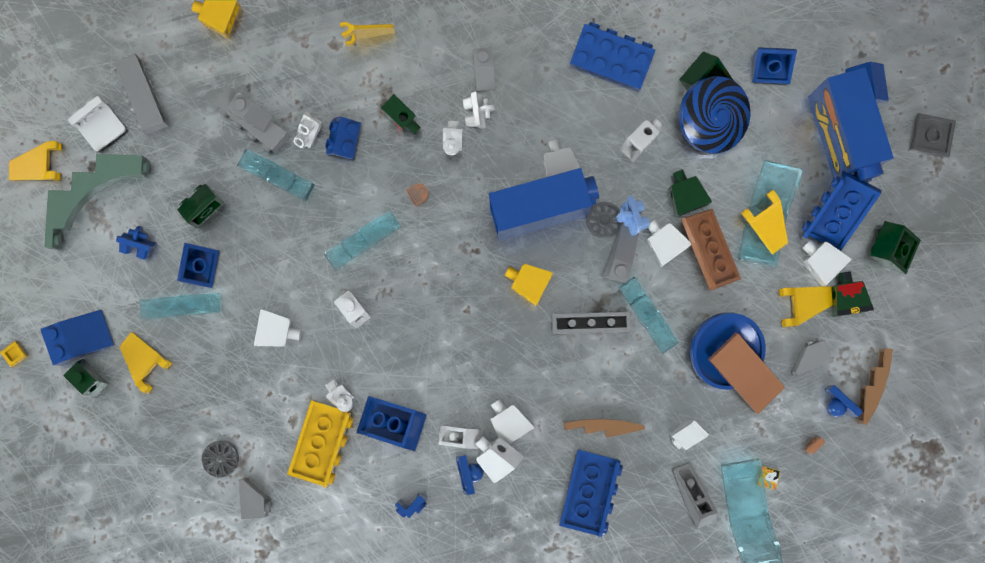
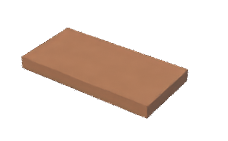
[681,209,741,291]
[708,332,785,414]

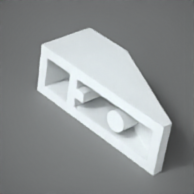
[669,419,709,450]

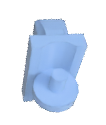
[616,196,650,236]

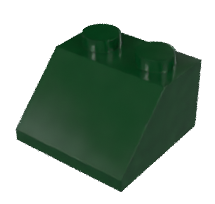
[679,51,734,91]
[177,183,225,228]
[870,221,921,274]

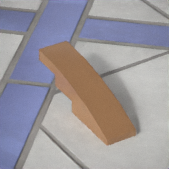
[858,348,893,425]
[563,419,645,437]

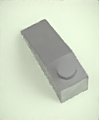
[603,223,639,284]
[673,462,718,529]

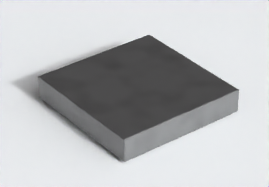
[910,113,956,158]

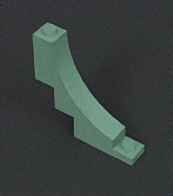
[44,154,150,250]

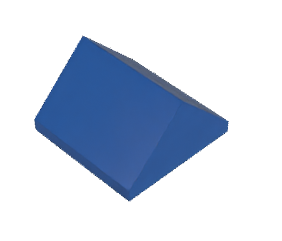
[752,47,797,84]
[845,61,889,103]
[177,243,219,288]

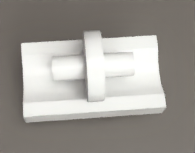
[463,92,495,129]
[293,111,322,148]
[443,121,463,155]
[325,379,355,412]

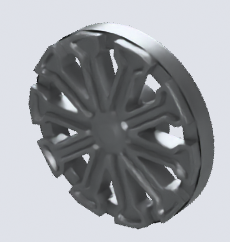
[587,202,622,238]
[202,441,239,477]

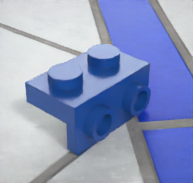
[325,116,361,160]
[395,492,427,518]

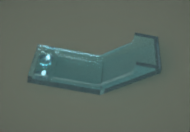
[738,160,803,269]
[721,458,783,563]

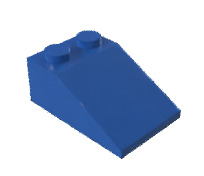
[40,310,115,366]
[356,396,427,451]

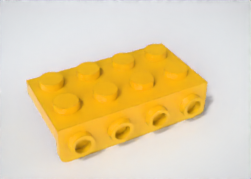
[287,400,354,488]

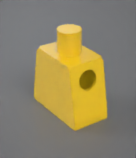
[192,0,241,38]
[505,263,553,307]

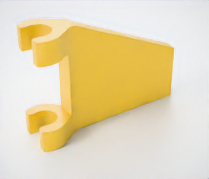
[340,22,395,46]
[9,141,62,181]
[741,190,788,254]
[779,286,833,327]
[119,332,172,394]

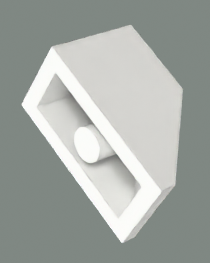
[438,425,483,449]

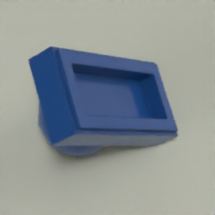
[825,385,862,417]
[456,455,484,495]

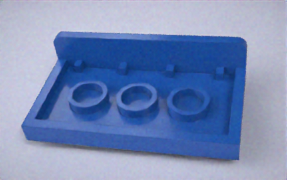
[570,22,656,90]
[801,171,882,251]
[559,449,623,538]

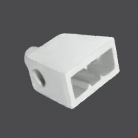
[620,118,662,162]
[544,139,580,177]
[646,219,691,268]
[802,240,852,287]
[334,289,371,329]
[254,309,302,347]
[490,399,534,444]
[475,436,524,483]

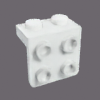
[67,96,126,152]

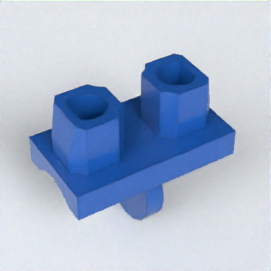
[116,226,157,260]

